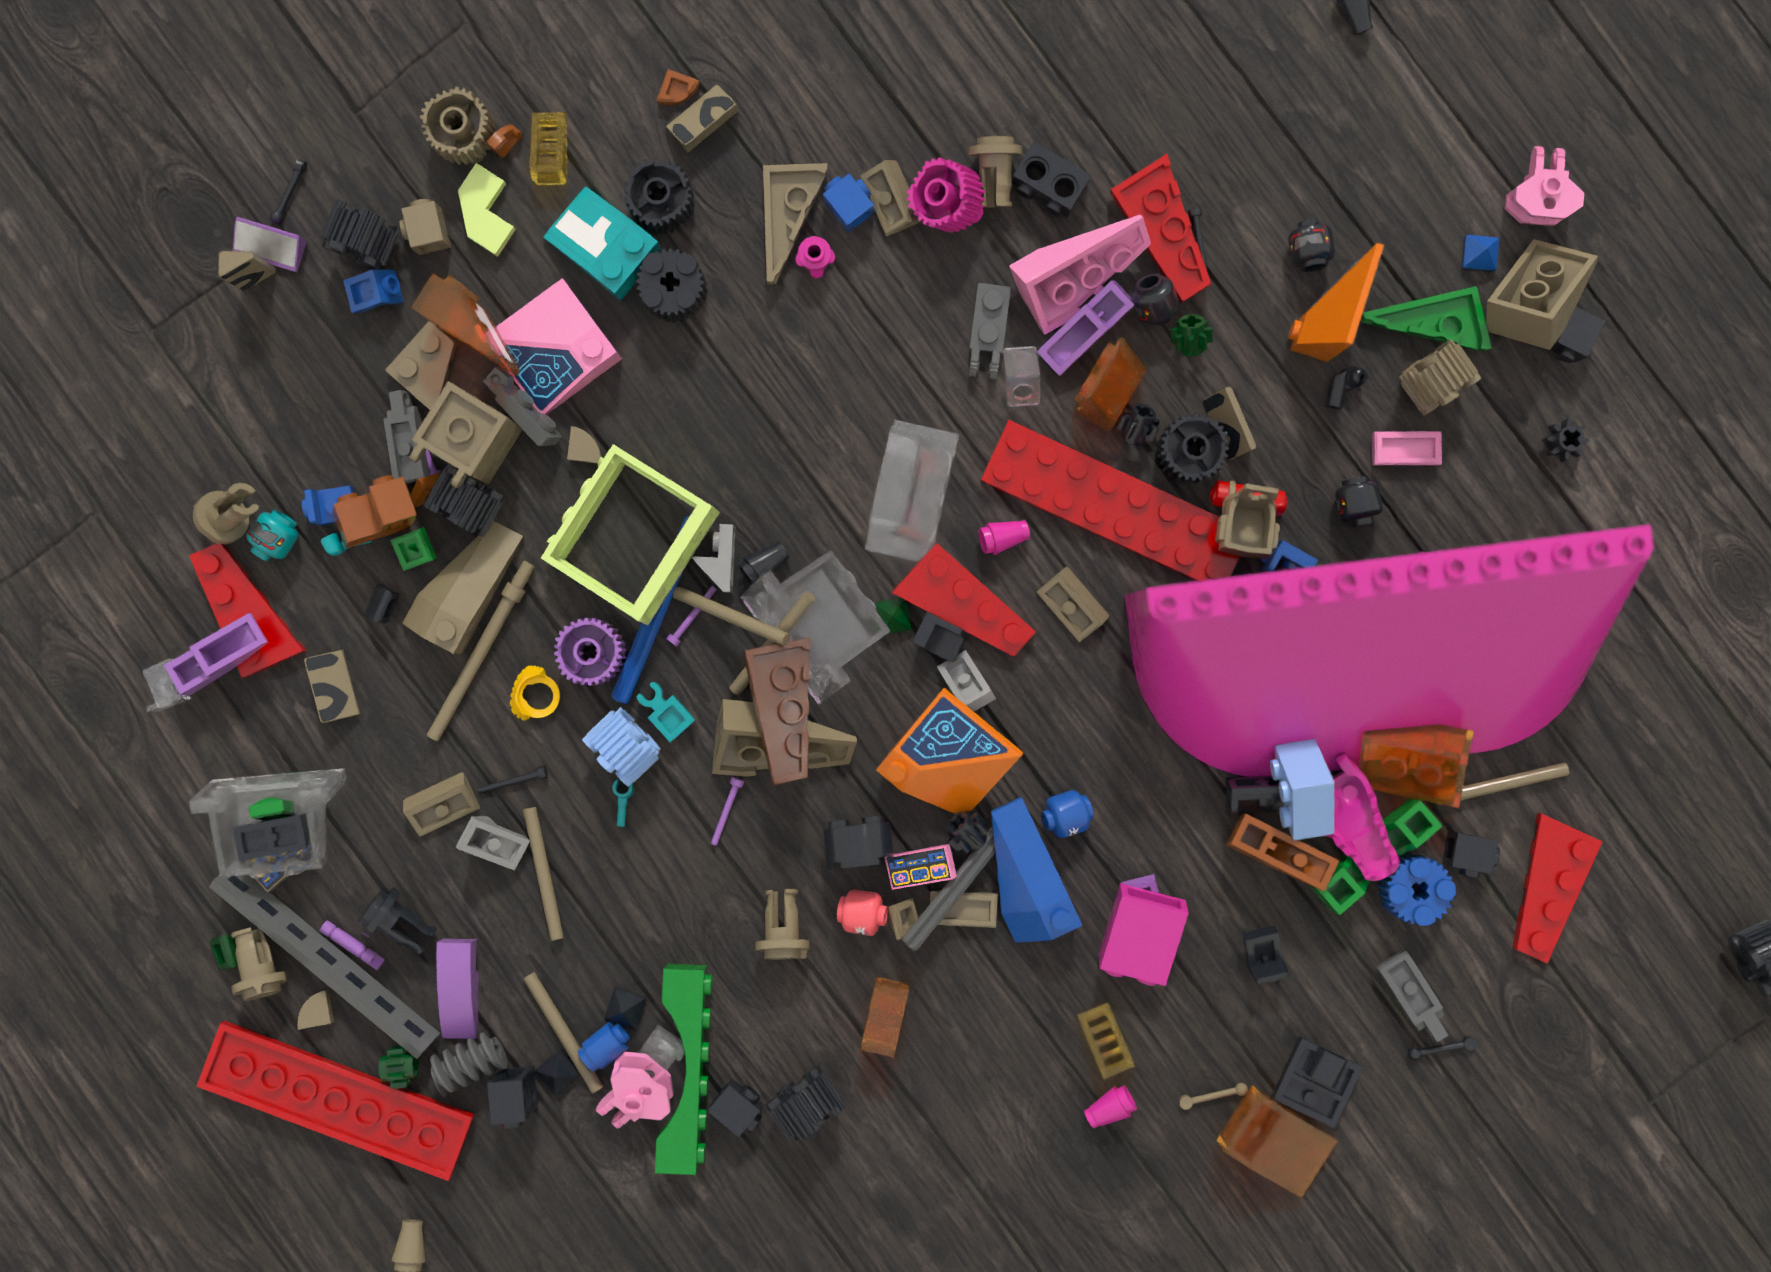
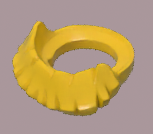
[510,665,560,721]

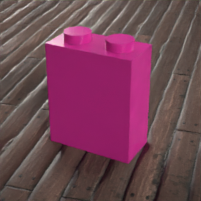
[1098,883,1188,986]

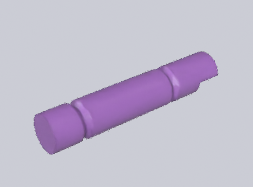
[319,920,385,970]

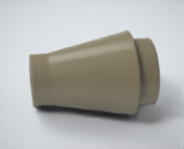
[391,1219,426,1272]

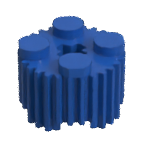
[1378,854,1456,926]

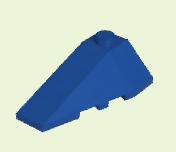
[991,797,1082,943]

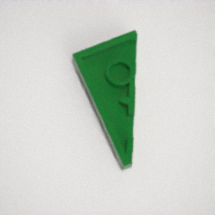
[1361,286,1492,352]

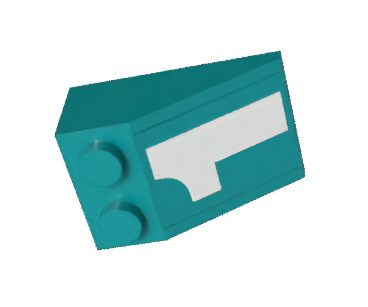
[543,186,662,301]

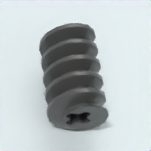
[430,1032,507,1097]

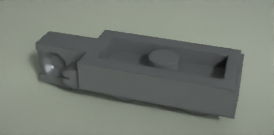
[483,367,563,446]
[383,390,429,484]
[1376,949,1448,1042]

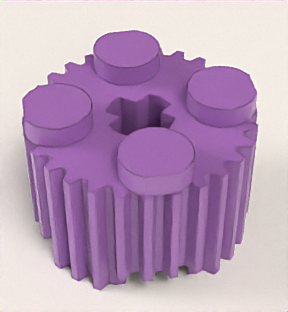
[554,618,627,686]

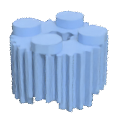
[582,707,661,787]

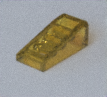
[529,112,567,185]
[1077,1003,1135,1079]

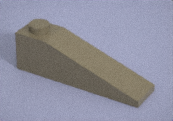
[402,521,524,654]
[712,699,857,777]

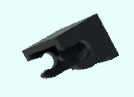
[1226,776,1284,818]
[233,812,315,861]

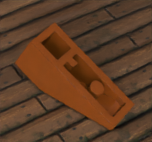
[1226,814,1339,891]

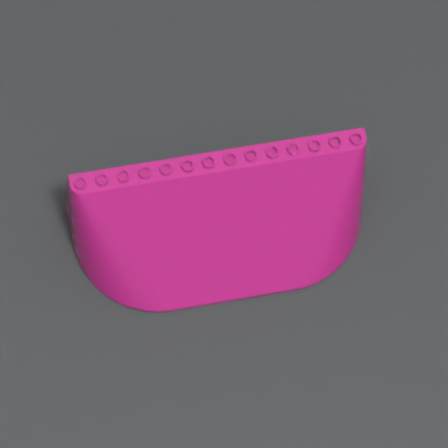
[1124,525,1653,777]

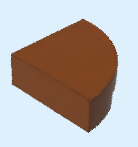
[657,69,700,106]
[486,125,523,159]
[410,472,441,507]

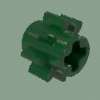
[1171,314,1213,356]
[379,1046,419,1089]

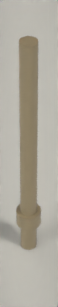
[427,560,535,741]

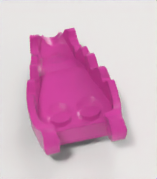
[1326,753,1400,881]

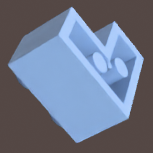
[1270,739,1334,841]

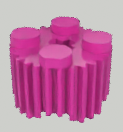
[907,158,985,233]

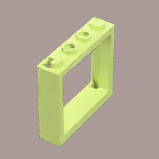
[541,444,720,625]

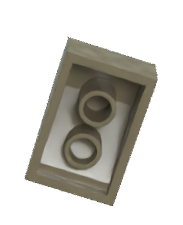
[1486,239,1598,350]

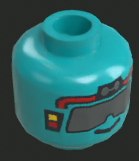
[246,509,299,561]

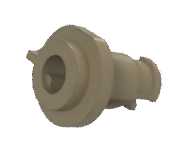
[969,136,1022,208]
[193,483,259,544]
[755,889,809,960]
[231,927,288,1001]

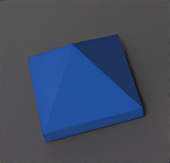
[1462,235,1499,272]

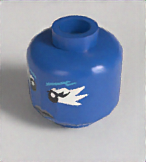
[1041,790,1094,838]

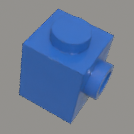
[823,174,874,233]

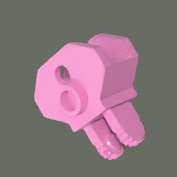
[1505,146,1584,226]
[596,1052,674,1129]

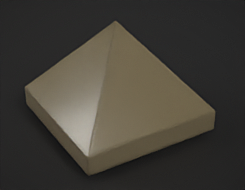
[888,898,918,940]

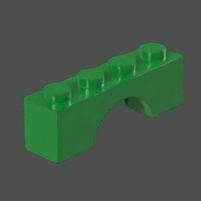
[1309,798,1442,915]

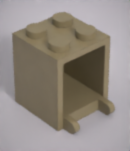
[410,381,523,488]

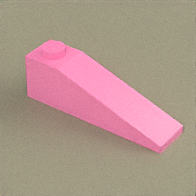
[1009,215,1151,335]

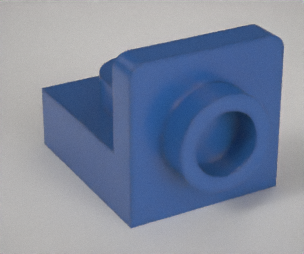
[343,269,403,313]
[302,485,355,526]
[1260,540,1318,573]

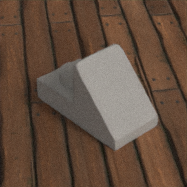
[691,524,736,593]
[937,650,996,712]
[456,816,530,871]

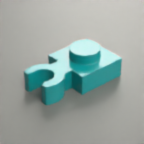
[637,682,696,742]

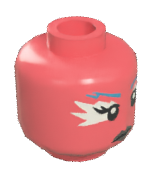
[837,889,888,936]

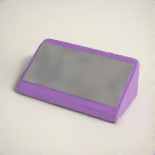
[233,217,307,273]

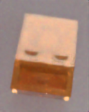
[1074,337,1147,432]
[1216,1085,1338,1198]

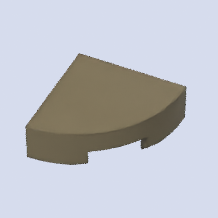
[567,426,602,464]
[297,989,334,1030]

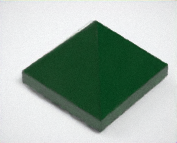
[873,598,911,636]
[210,934,237,971]

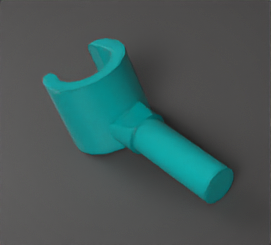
[321,533,372,556]
[612,779,635,827]

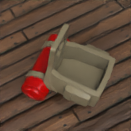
[1210,480,1287,559]

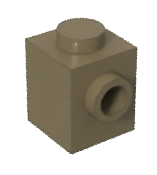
[399,199,451,255]

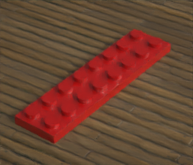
[980,420,1240,582]
[196,1021,475,1181]

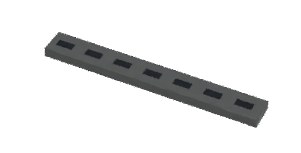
[209,863,440,1059]

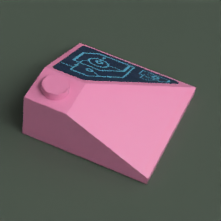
[482,278,622,415]

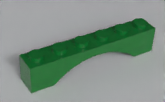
[655,964,713,1175]

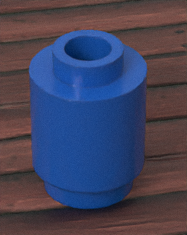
[578,1022,630,1072]

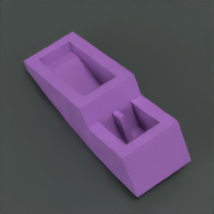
[1037,280,1135,376]
[163,613,268,696]
[436,939,479,1039]

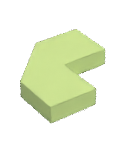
[458,163,516,257]

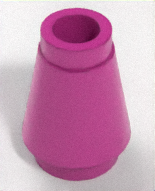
[978,520,1030,555]
[1084,1085,1137,1129]

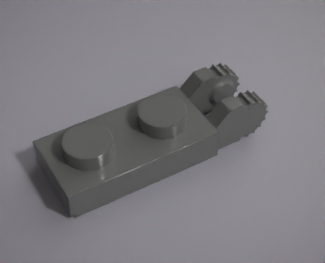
[969,283,1011,379]

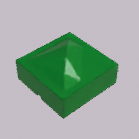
[390,527,437,571]
[249,797,295,820]

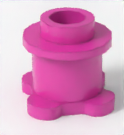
[796,236,835,278]

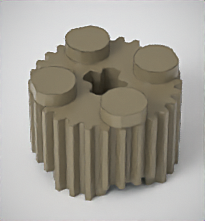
[420,87,496,165]
[1399,339,1481,416]

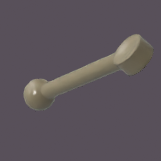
[1179,1083,1248,1110]

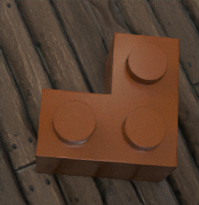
[332,475,417,548]

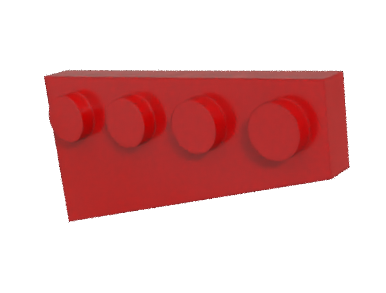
[1109,154,1211,304]
[189,543,307,678]
[892,543,1036,657]
[1512,813,1602,963]

